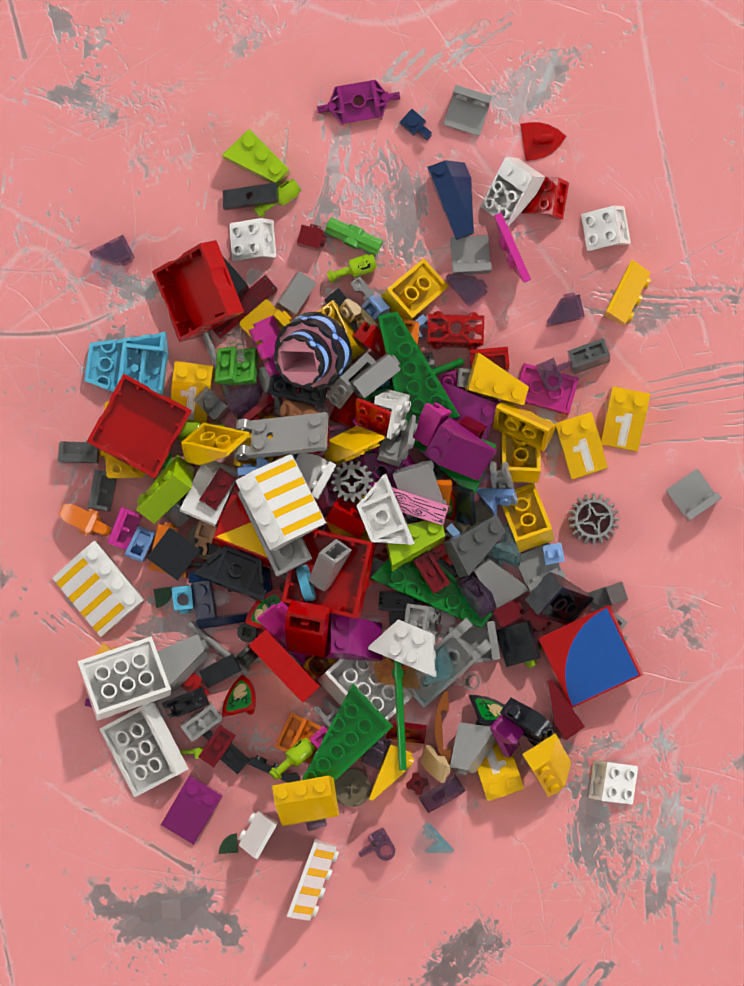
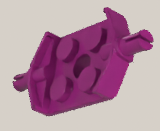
[317,80,400,126]
[342,453,414,493]

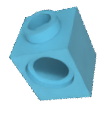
[172,585,195,614]

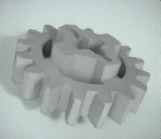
[331,460,374,503]

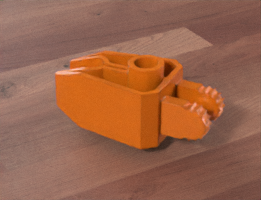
[59,504,111,537]

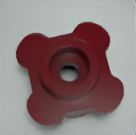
[406,772,429,795]

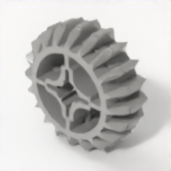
[567,493,620,545]

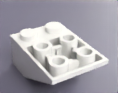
[480,157,545,226]

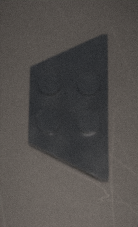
[194,545,265,602]

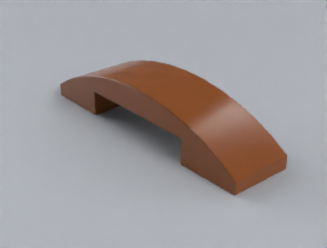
[434,691,452,769]

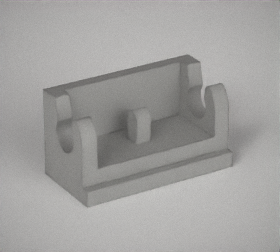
[276,271,316,315]
[180,701,223,742]

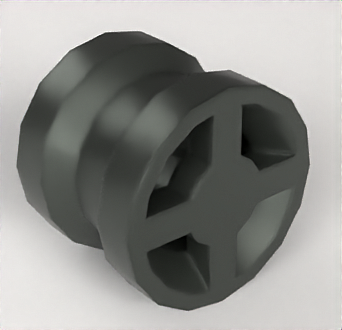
[237,623,257,642]
[236,644,259,668]

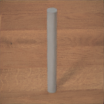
[202,331,234,402]
[187,621,250,676]

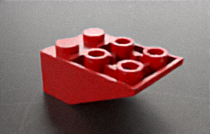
[285,600,330,658]

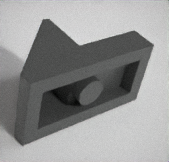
[194,386,231,424]
[588,582,628,611]

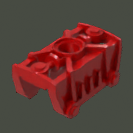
[427,311,485,350]

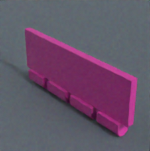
[248,315,297,389]
[257,602,313,665]

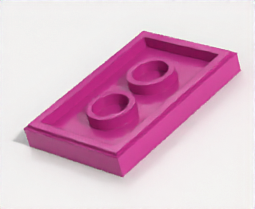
[519,363,579,415]

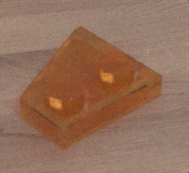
[373,659,421,690]

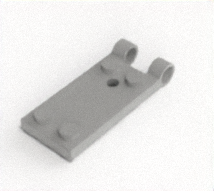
[234,412,328,460]
[238,491,312,577]
[402,618,492,708]

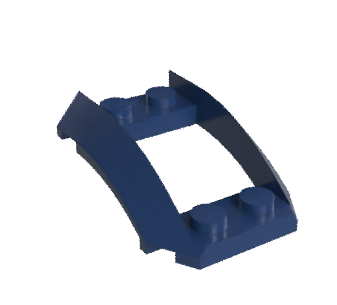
[189,566,273,629]

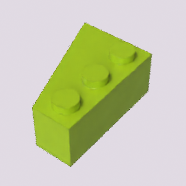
[222,129,290,184]
[137,455,195,524]
[385,520,445,571]

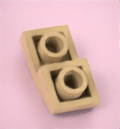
[339,299,378,332]
[420,745,450,783]

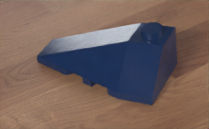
[427,160,474,240]

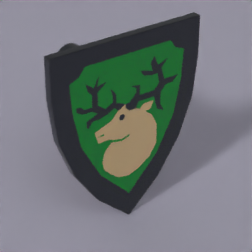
[469,695,505,725]

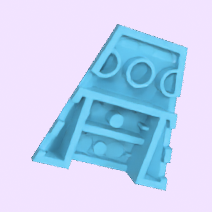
[84,332,169,395]

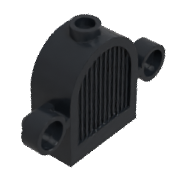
[500,697,554,746]

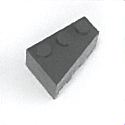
[442,515,506,578]

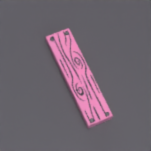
[373,482,449,525]

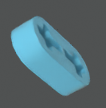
[296,564,316,602]

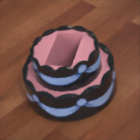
[274,312,352,390]

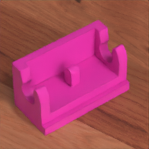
[413,402,452,447]
[107,507,143,550]

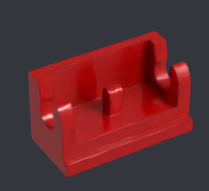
[352,322,386,357]
[469,347,509,370]
[326,497,366,539]

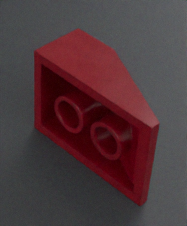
[546,679,585,740]

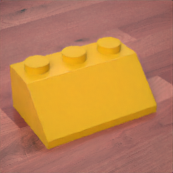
[603,260,651,326]
[492,401,556,451]
[522,734,572,797]
[272,776,339,826]

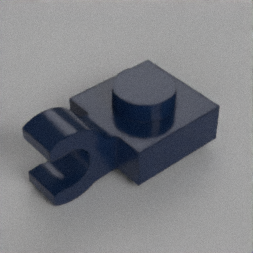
[399,109,432,141]

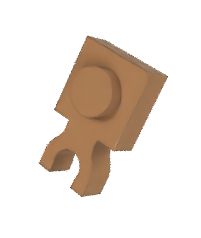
[194,520,218,556]

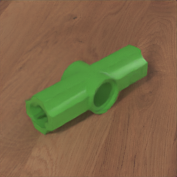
[324,217,383,256]

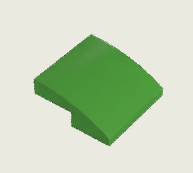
[215,346,258,385]

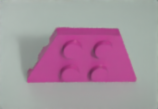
[494,212,531,283]

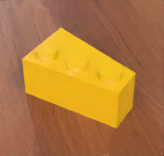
[465,353,529,405]

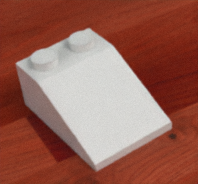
[180,461,238,526]
[238,810,279,859]

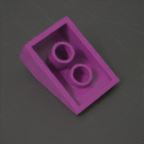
[442,382,498,440]
[424,417,497,481]
[325,615,382,661]
[161,775,223,845]

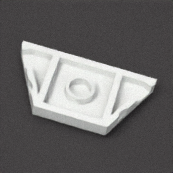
[357,474,415,545]
[368,620,437,677]

